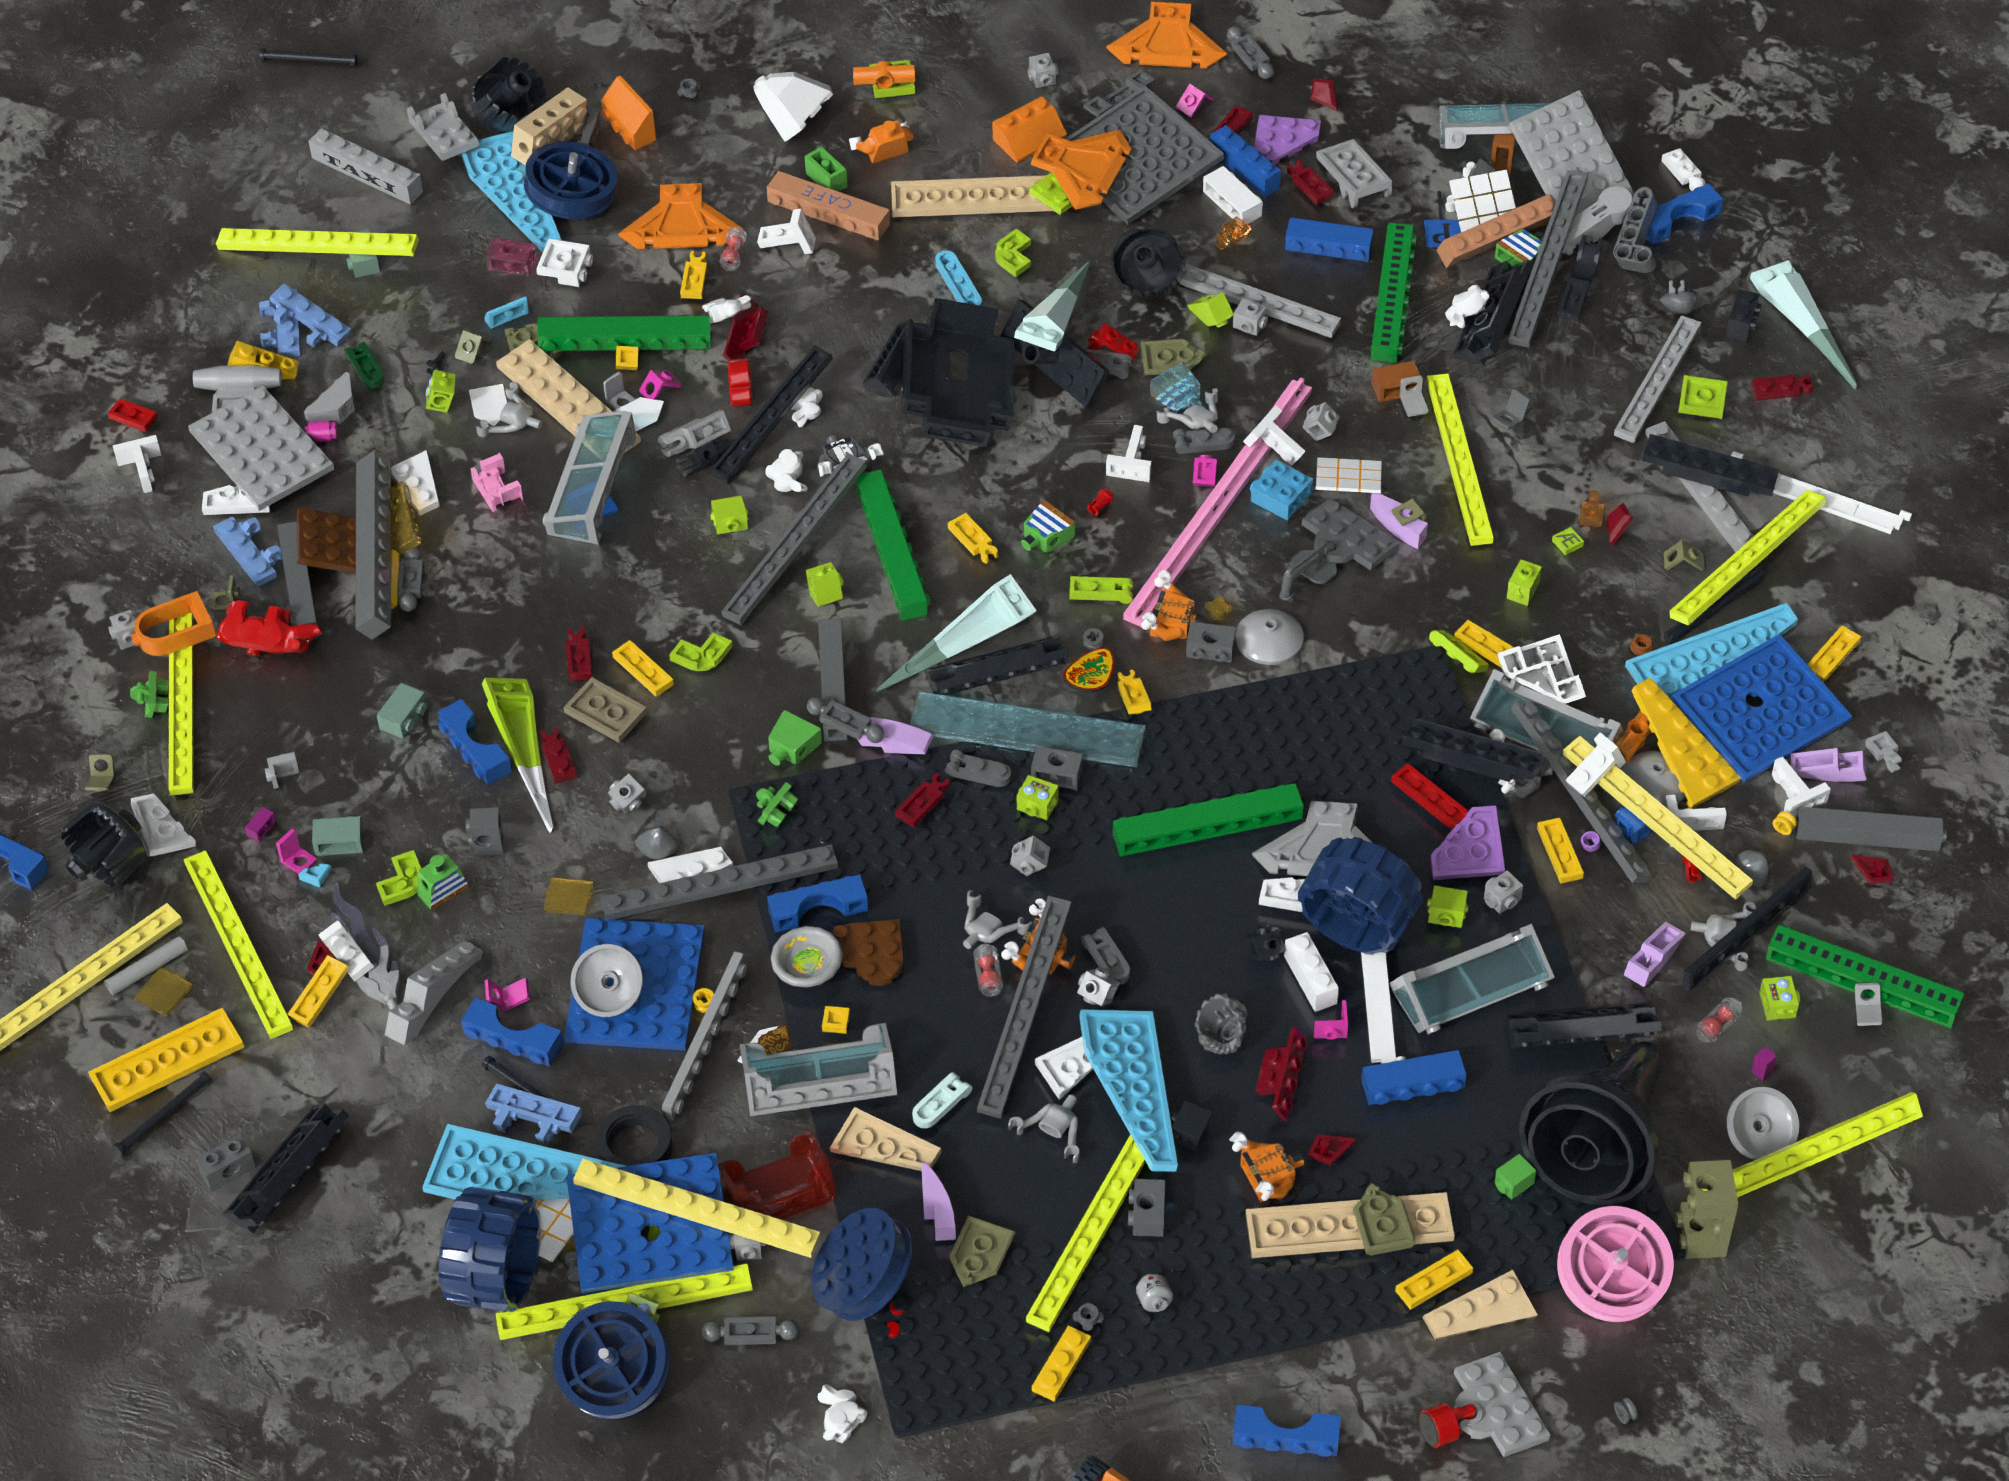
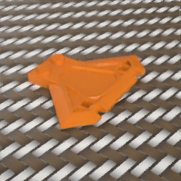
[1106,2,1227,69]
[1031,130,1132,210]
[618,183,744,249]

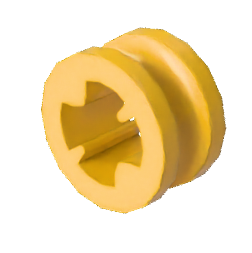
[1772,811,1797,835]
[693,988,714,1013]

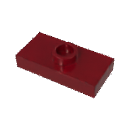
[1214,105,1253,135]

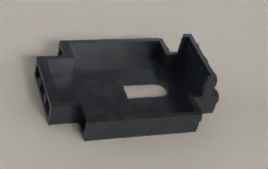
[901,298,1014,447]

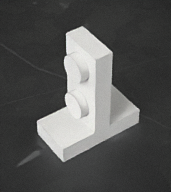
[757,209,816,254]
[1243,405,1305,465]
[1106,425,1151,482]
[113,435,161,493]
[1566,733,1626,797]
[1772,757,1830,818]
[1664,795,1726,847]
[319,921,374,982]

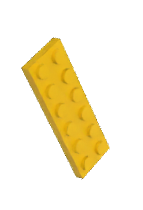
[88,1008,244,1112]

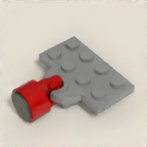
[1419,1352,1551,1457]

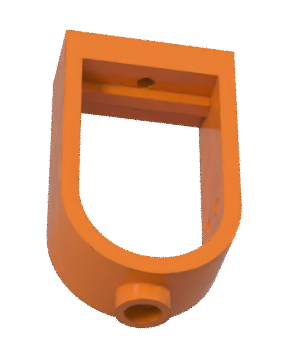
[131,591,216,656]

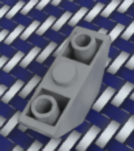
[304,372,355,426]

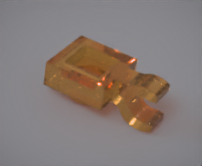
[1215,216,1251,250]
[1579,490,1604,527]

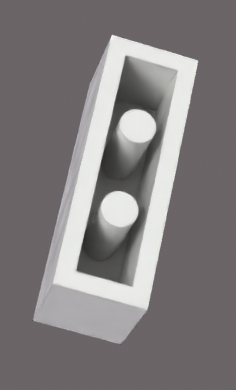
[1203,166,1263,227]
[1284,932,1338,1012]

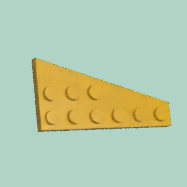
[1631,677,1741,809]

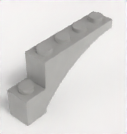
[385,940,483,1045]

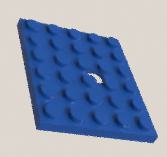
[1671,634,1853,783]
[564,918,705,1051]
[566,1153,734,1294]

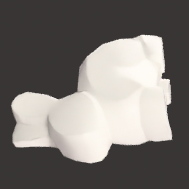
[1445,285,1490,328]
[702,296,751,324]
[791,387,823,427]
[766,449,807,492]
[818,1384,867,1443]

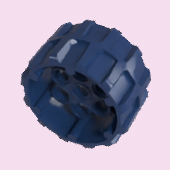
[1298,837,1423,955]
[438,1186,541,1313]

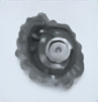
[1195,993,1247,1055]

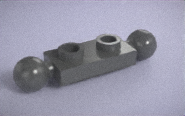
[1227,26,1274,79]
[397,546,423,612]
[807,697,885,743]
[702,1316,799,1345]

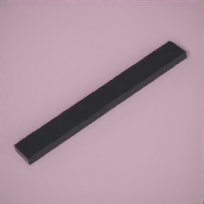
[710,346,833,484]
[1683,867,1812,991]

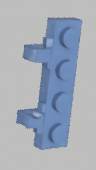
[270,283,351,348]
[259,289,301,358]
[213,516,282,587]
[485,1083,583,1146]

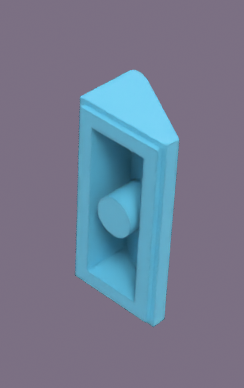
[484,296,529,329]

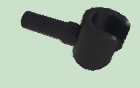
[426,351,445,375]

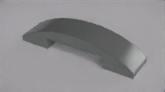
[1083,69,1155,117]

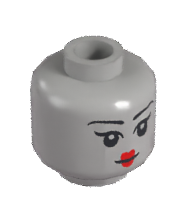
[1136,1274,1173,1312]

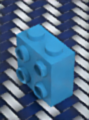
[1250,460,1313,521]

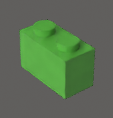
[805,147,847,192]

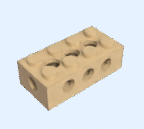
[511,88,587,166]

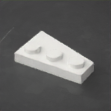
[391,451,439,516]
[202,485,270,515]
[131,794,196,857]
[648,847,733,883]
[1259,877,1305,912]
[1035,1037,1093,1100]

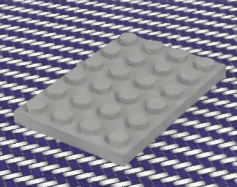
[1508,90,1635,216]
[188,386,334,511]

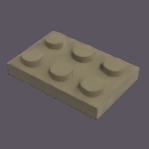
[564,677,647,743]

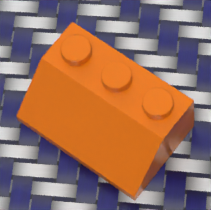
[601,76,656,150]
[992,96,1067,163]

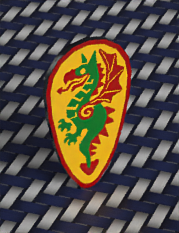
[1063,648,1114,693]

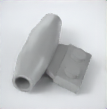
[193,365,282,413]

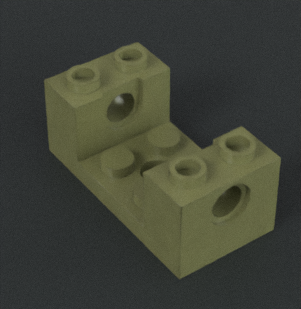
[1675,1160,1739,1259]

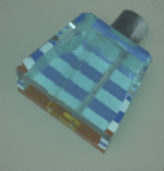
[1150,362,1201,412]

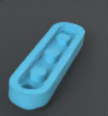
[935,251,982,306]

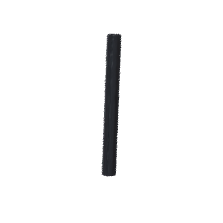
[1664,566,1766,644]

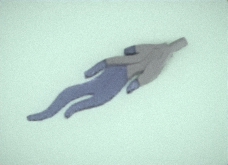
[330,883,400,1010]

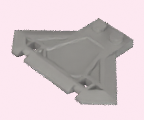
[1252,801,1372,876]

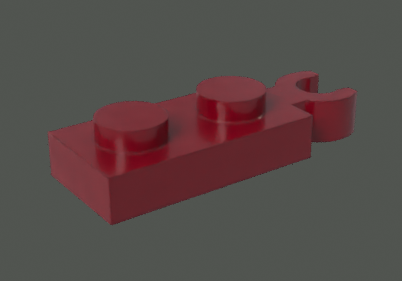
[1287,160,1334,205]
[1751,375,1814,401]
[566,626,592,682]
[541,727,577,784]
[895,773,950,828]

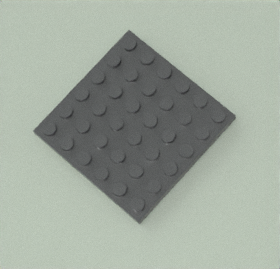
[1066,86,1224,225]

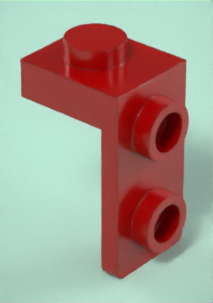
[1086,323,1140,362]

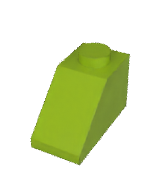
[1187,292,1234,328]

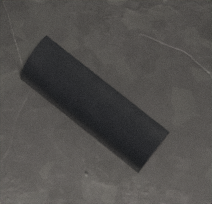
[863,319,914,397]

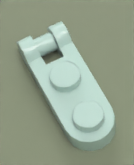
[912,1072,973,1128]

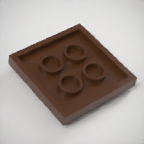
[297,507,356,574]

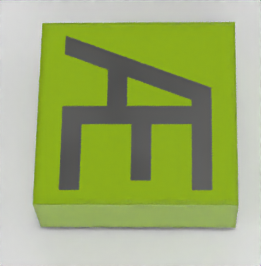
[1552,527,1584,555]

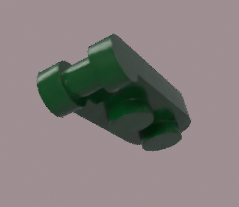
[344,342,384,389]

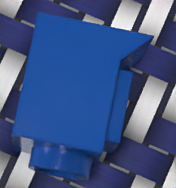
[1615,806,1651,845]

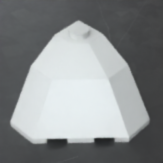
[754,72,833,142]
[1497,634,1586,704]

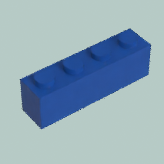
[1210,125,1281,198]
[1285,217,1373,262]
[1361,1050,1466,1105]

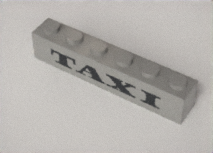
[309,128,423,205]

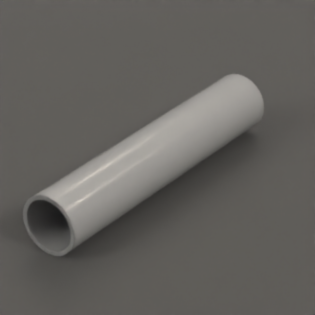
[104,936,188,995]

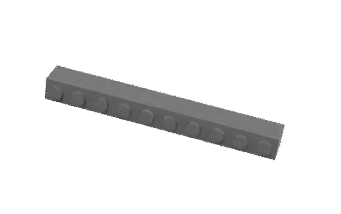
[355,450,391,639]

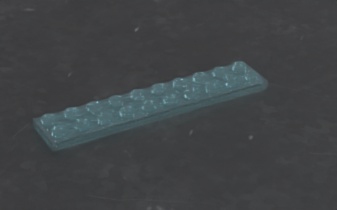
[910,692,1145,767]

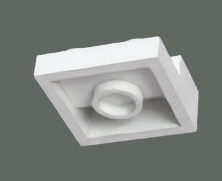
[536,239,593,287]

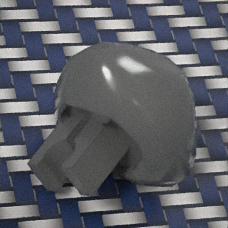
[1660,279,1697,315]
[634,817,679,860]
[1732,850,1773,887]

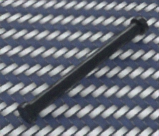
[259,48,358,66]
[482,1056,580,1124]
[113,1070,213,1157]

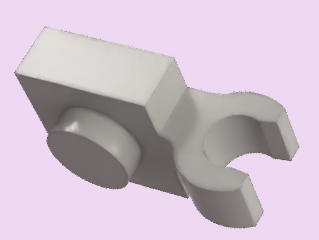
[1865,731,1902,773]

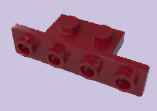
[723,293,768,361]
[1256,1027,1307,1121]

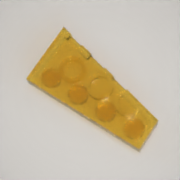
[391,481,421,557]

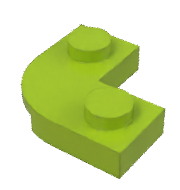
[995,229,1031,277]
[669,633,733,671]
[376,850,421,906]

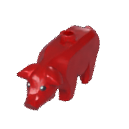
[216,600,323,656]

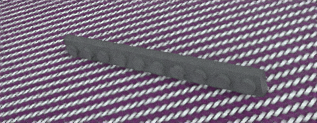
[1508,170,1588,347]
[721,453,867,625]
[1511,702,1653,883]
[600,844,838,921]
[977,896,1071,1119]

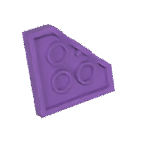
[1254,115,1321,165]
[1430,806,1505,880]

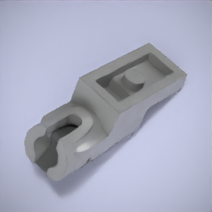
[658,410,731,457]

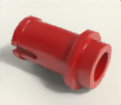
[1087,488,1114,516]
[1682,856,1702,882]

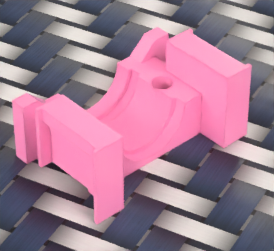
[471,453,523,512]

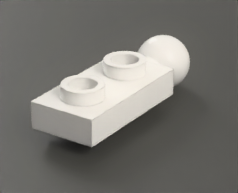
[1662,149,1706,191]

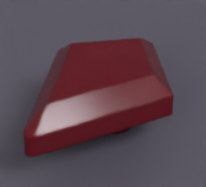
[1310,79,1339,111]
[1607,503,1633,545]
[1851,854,1894,884]
[307,940,338,975]
[1308,1135,1355,1166]

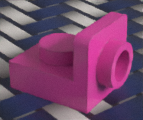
[1193,455,1217,487]

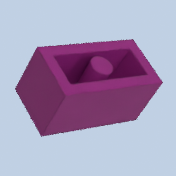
[245,807,276,842]
[1751,1046,1777,1081]

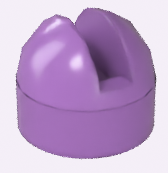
[1581,831,1601,852]

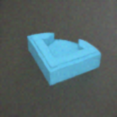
[299,864,332,887]

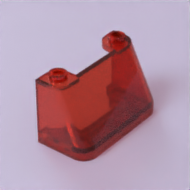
[718,1131,836,1220]

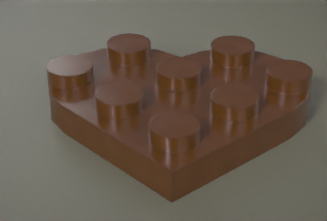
[833,919,903,986]

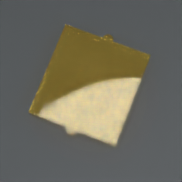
[544,877,592,916]
[134,967,192,1017]

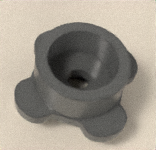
[677,78,700,98]
[1073,1303,1104,1331]

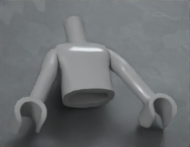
[476,382,542,437]
[1156,388,1218,433]
[963,890,1032,949]
[1690,902,1756,971]
[1009,1095,1079,1163]

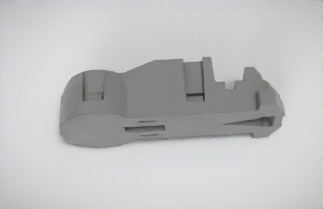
[1563,186,1632,256]

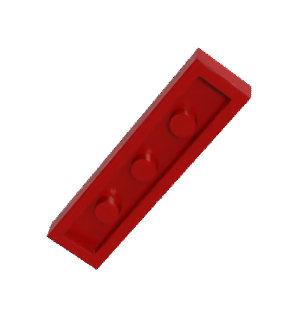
[1391,763,1469,830]

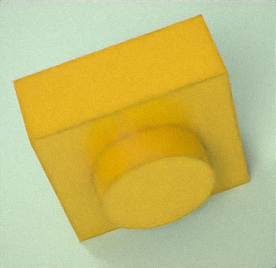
[616,346,638,370]
[822,1006,850,1034]

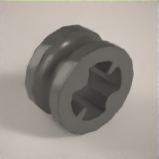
[1083,628,1104,651]
[1614,1397,1638,1424]

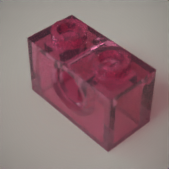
[486,237,536,276]

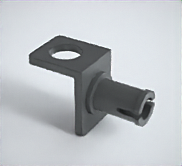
[1492,388,1538,430]

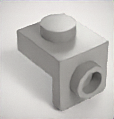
[264,752,299,789]

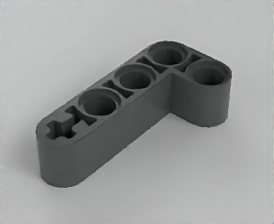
[1613,187,1658,273]

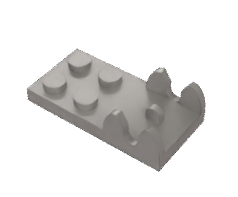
[407,93,479,161]
[1316,139,1392,208]

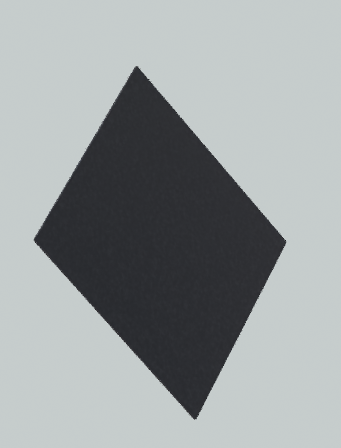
[729,645,1686,1438]

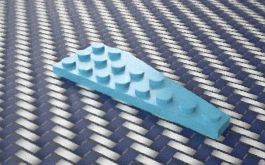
[461,131,562,253]
[1625,603,1798,704]
[1079,1009,1178,1171]
[422,1124,625,1200]

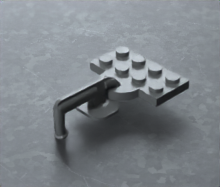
[1279,498,1400,601]

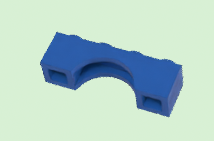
[1639,184,1723,245]
[437,699,512,785]
[0,832,49,890]
[767,874,868,933]
[461,998,563,1066]
[1233,1405,1341,1457]

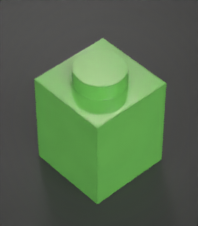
[1495,1154,1536,1200]

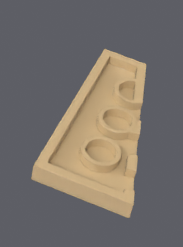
[830,1107,941,1171]
[1423,1270,1538,1340]

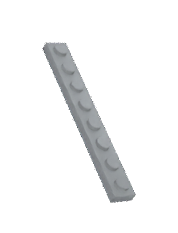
[1180,264,1341,338]
[1614,315,1701,443]
[1645,421,1754,552]
[662,951,747,1122]

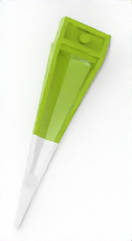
[482,678,553,833]

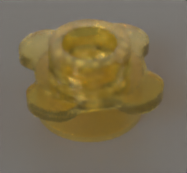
[1205,596,1232,619]

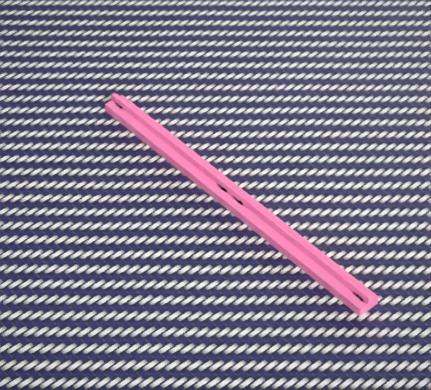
[1124,378,1312,627]

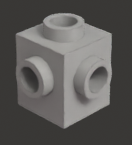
[1028,53,1058,88]
[1233,299,1268,336]
[1302,402,1340,441]
[108,610,137,650]
[608,773,647,814]
[1010,836,1050,876]
[1484,871,1523,914]
[1077,968,1120,1006]
[729,1234,766,1261]

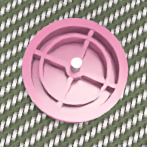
[1557,1206,1674,1322]

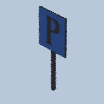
[1424,191,1461,249]

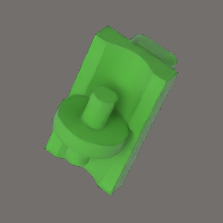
[130,671,168,718]
[756,782,798,827]

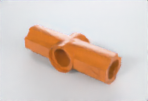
[853,61,915,89]
[1616,710,1651,763]

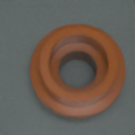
[1630,634,1653,656]

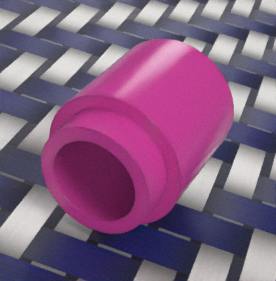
[305,420,337,443]

